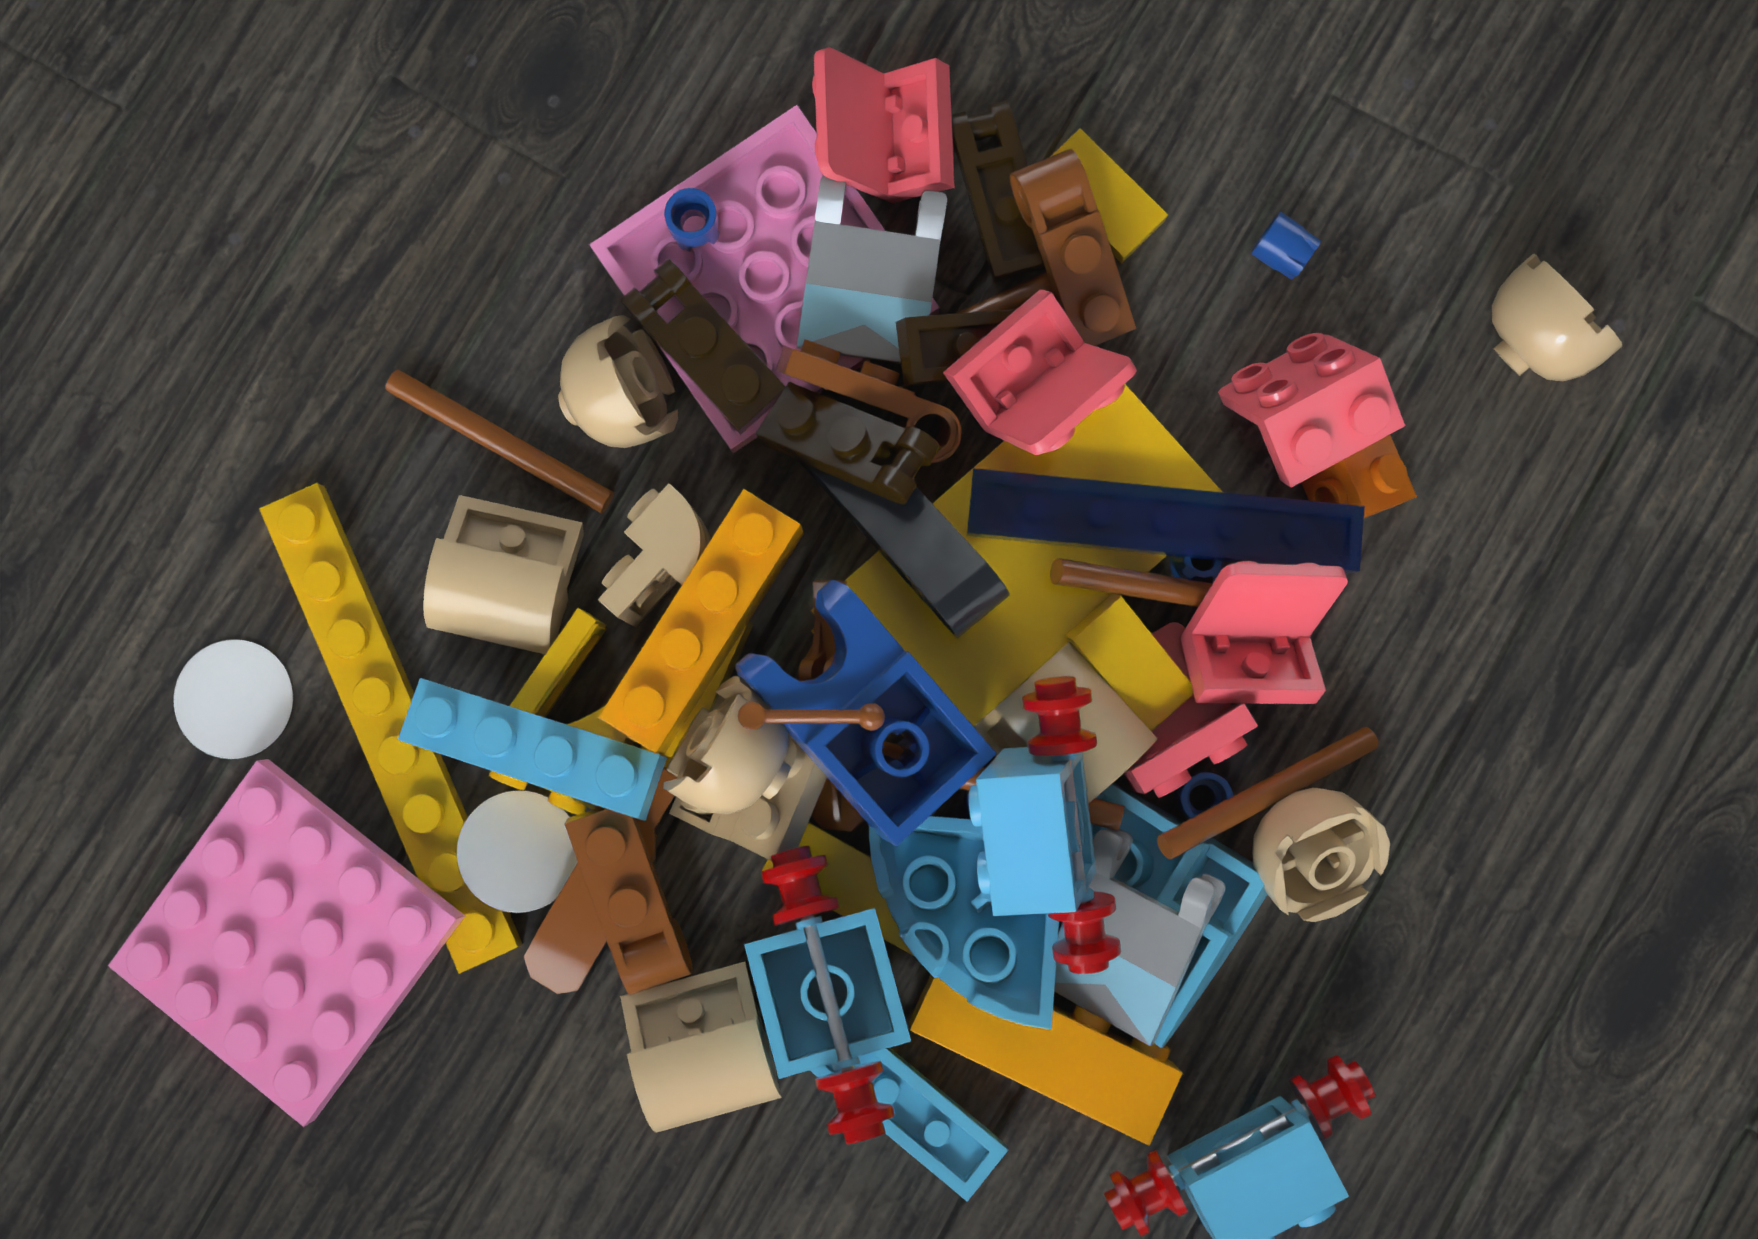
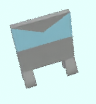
[797,175,947,364]
[1054,828,1226,1046]

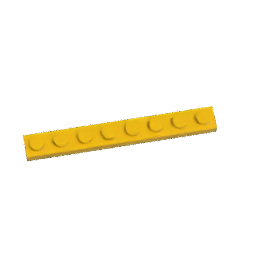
[259,483,523,974]

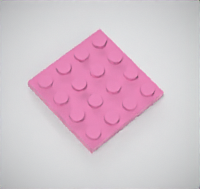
[589,105,939,453]
[108,759,465,1127]

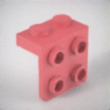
[812,47,955,203]
[943,289,1137,455]
[1218,333,1405,488]
[1180,561,1348,704]
[1123,622,1258,798]

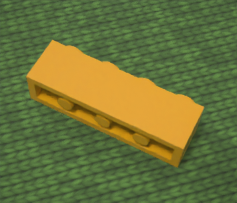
[598,489,804,754]
[909,974,1183,1146]

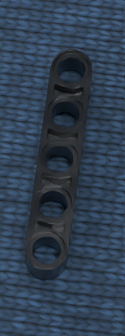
[799,387,1010,638]

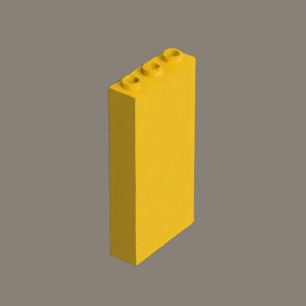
[811,384,1230,737]

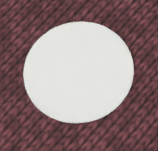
[174,640,293,759]
[457,791,578,913]

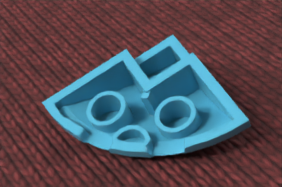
[1091,782,1267,1048]
[869,816,1059,1030]

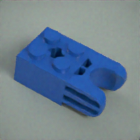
[736,579,997,847]

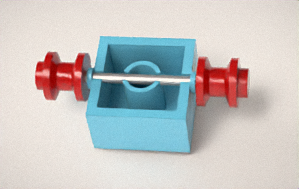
[969,676,1121,974]
[744,846,911,1144]
[1103,1055,1376,1239]

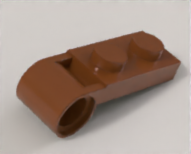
[1010,149,1136,346]
[776,339,962,463]
[564,807,693,995]

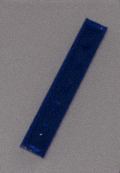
[966,468,1365,574]

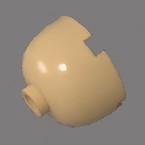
[1492,254,1622,381]
[558,315,678,448]
[663,676,791,814]
[1252,788,1390,922]

